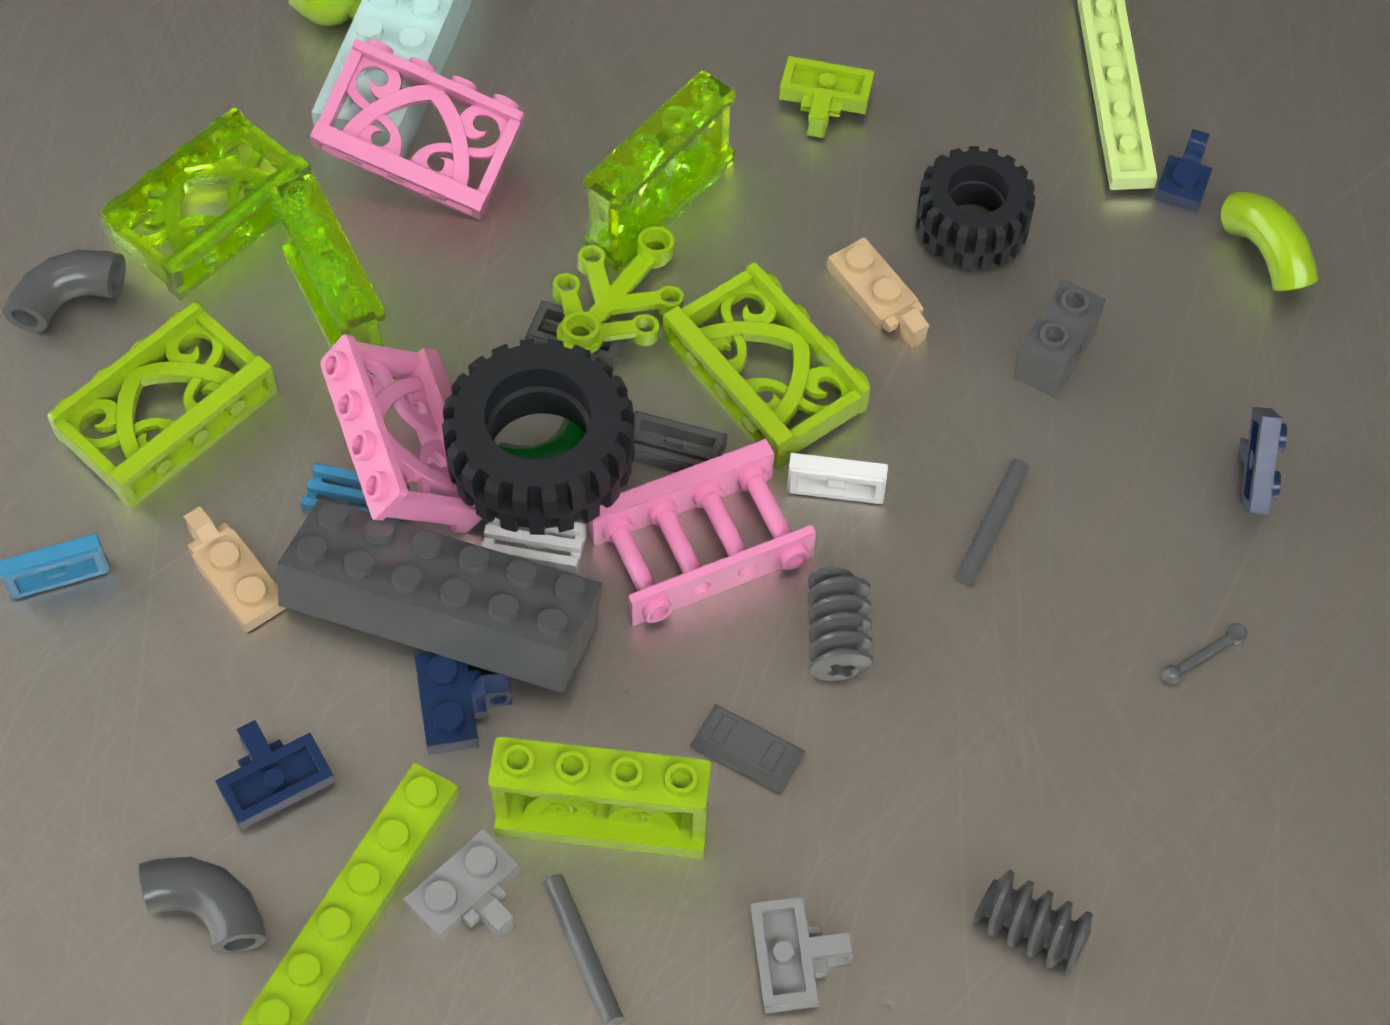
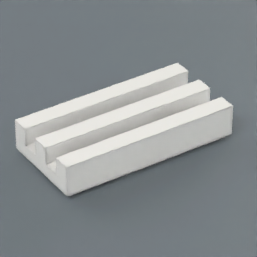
[787,453,888,504]
[481,518,587,574]

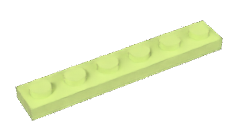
[1077,0,1158,190]

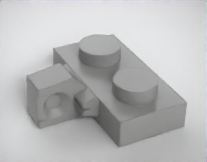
[403,829,520,943]
[750,896,853,1014]

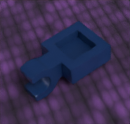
[1154,129,1213,213]

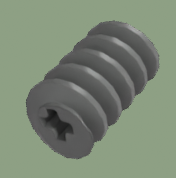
[808,567,873,682]
[971,870,1093,977]

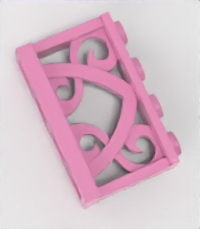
[310,38,524,220]
[320,334,482,533]

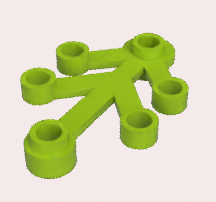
[552,226,684,354]

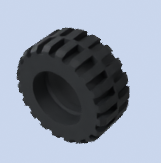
[442,338,634,535]

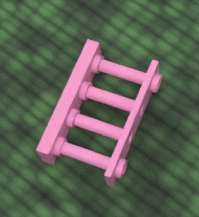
[586,439,816,626]

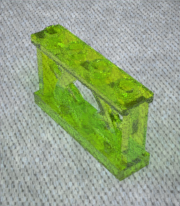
[583,71,736,273]
[99,107,316,301]
[269,174,396,379]

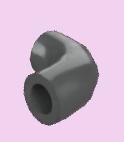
[2,250,126,332]
[139,857,266,955]

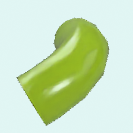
[1221,191,1319,291]

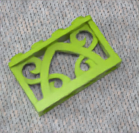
[663,261,870,470]
[47,301,278,509]
[488,736,711,859]

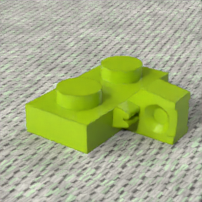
[779,55,875,138]

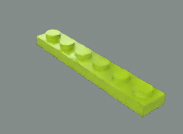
[239,762,460,1025]

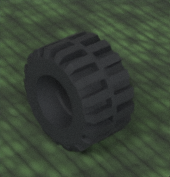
[915,146,1036,271]

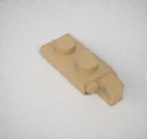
[826,237,929,349]
[183,506,286,633]

